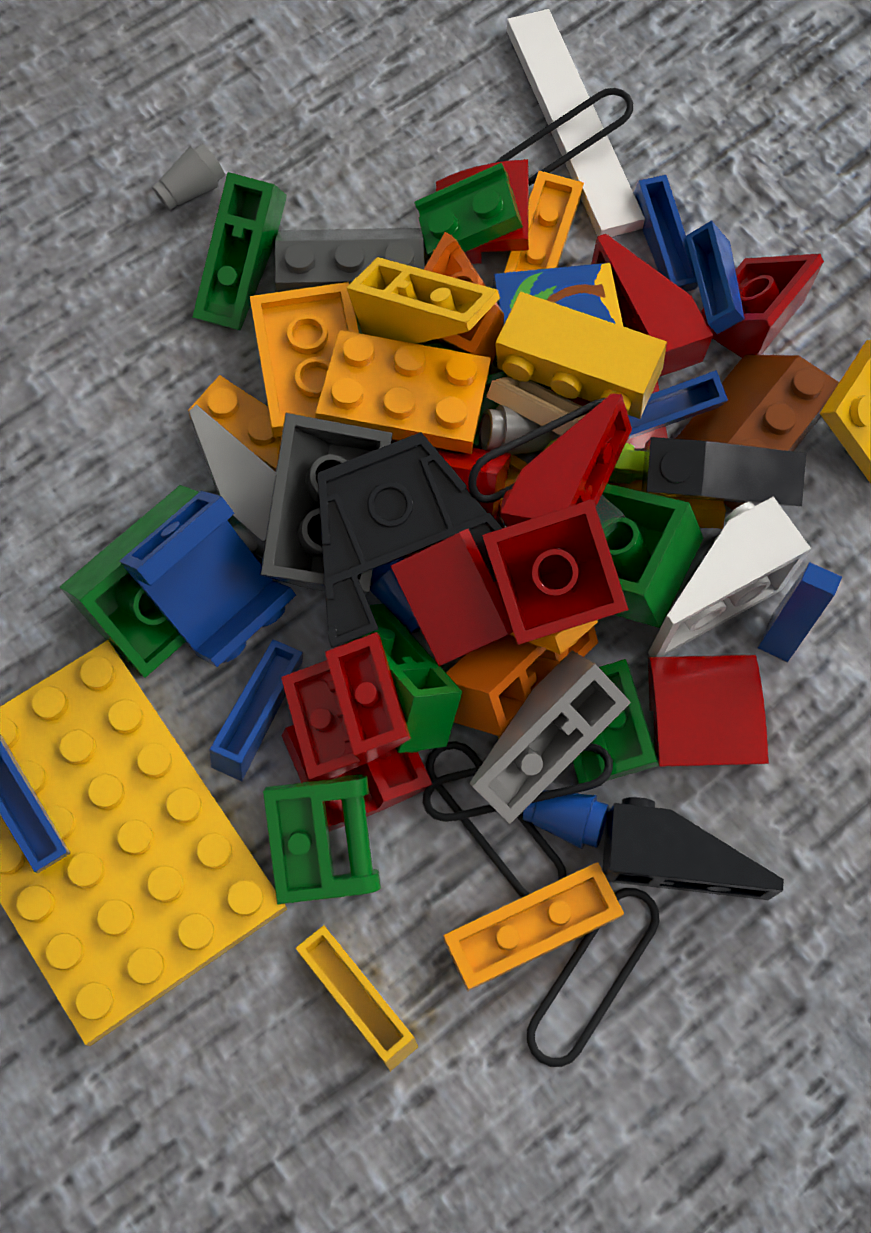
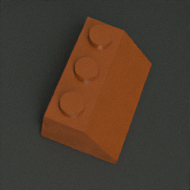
[675,355,839,510]

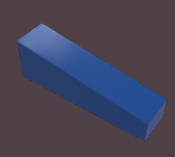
[633,175,698,292]
[686,220,745,334]
[628,370,728,439]
[758,562,842,662]
[209,639,303,781]
[0,735,70,873]

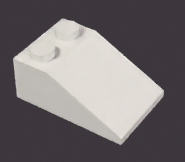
[648,496,811,657]

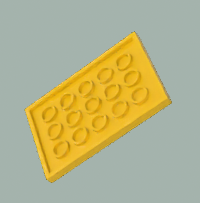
[0,640,288,1046]

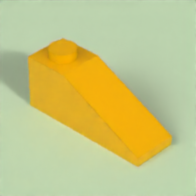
[346,257,500,344]

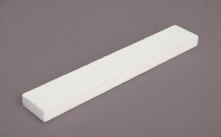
[506,9,645,237]

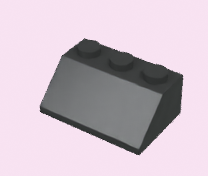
[275,228,425,292]
[260,413,392,594]

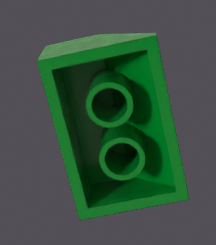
[60,485,199,678]

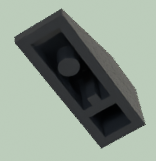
[641,437,807,507]
[602,797,784,900]

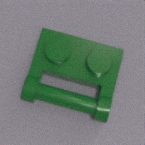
[263,774,381,904]

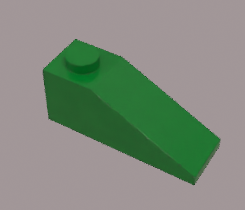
[192,172,287,331]
[345,604,463,753]

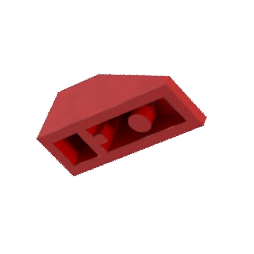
[591,234,713,377]
[500,393,632,527]

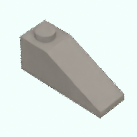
[189,404,276,558]
[470,650,631,824]

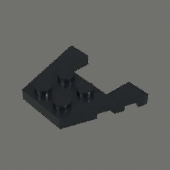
[318,432,502,648]

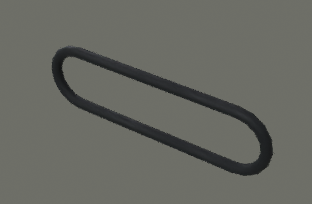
[495,88,633,186]
[468,398,605,503]
[426,741,566,897]
[422,743,613,822]
[527,888,660,1067]

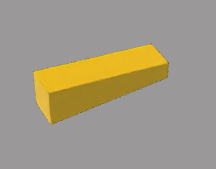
[296,925,418,1072]

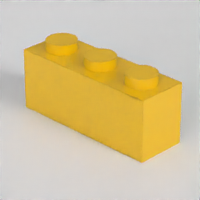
[496,291,667,419]

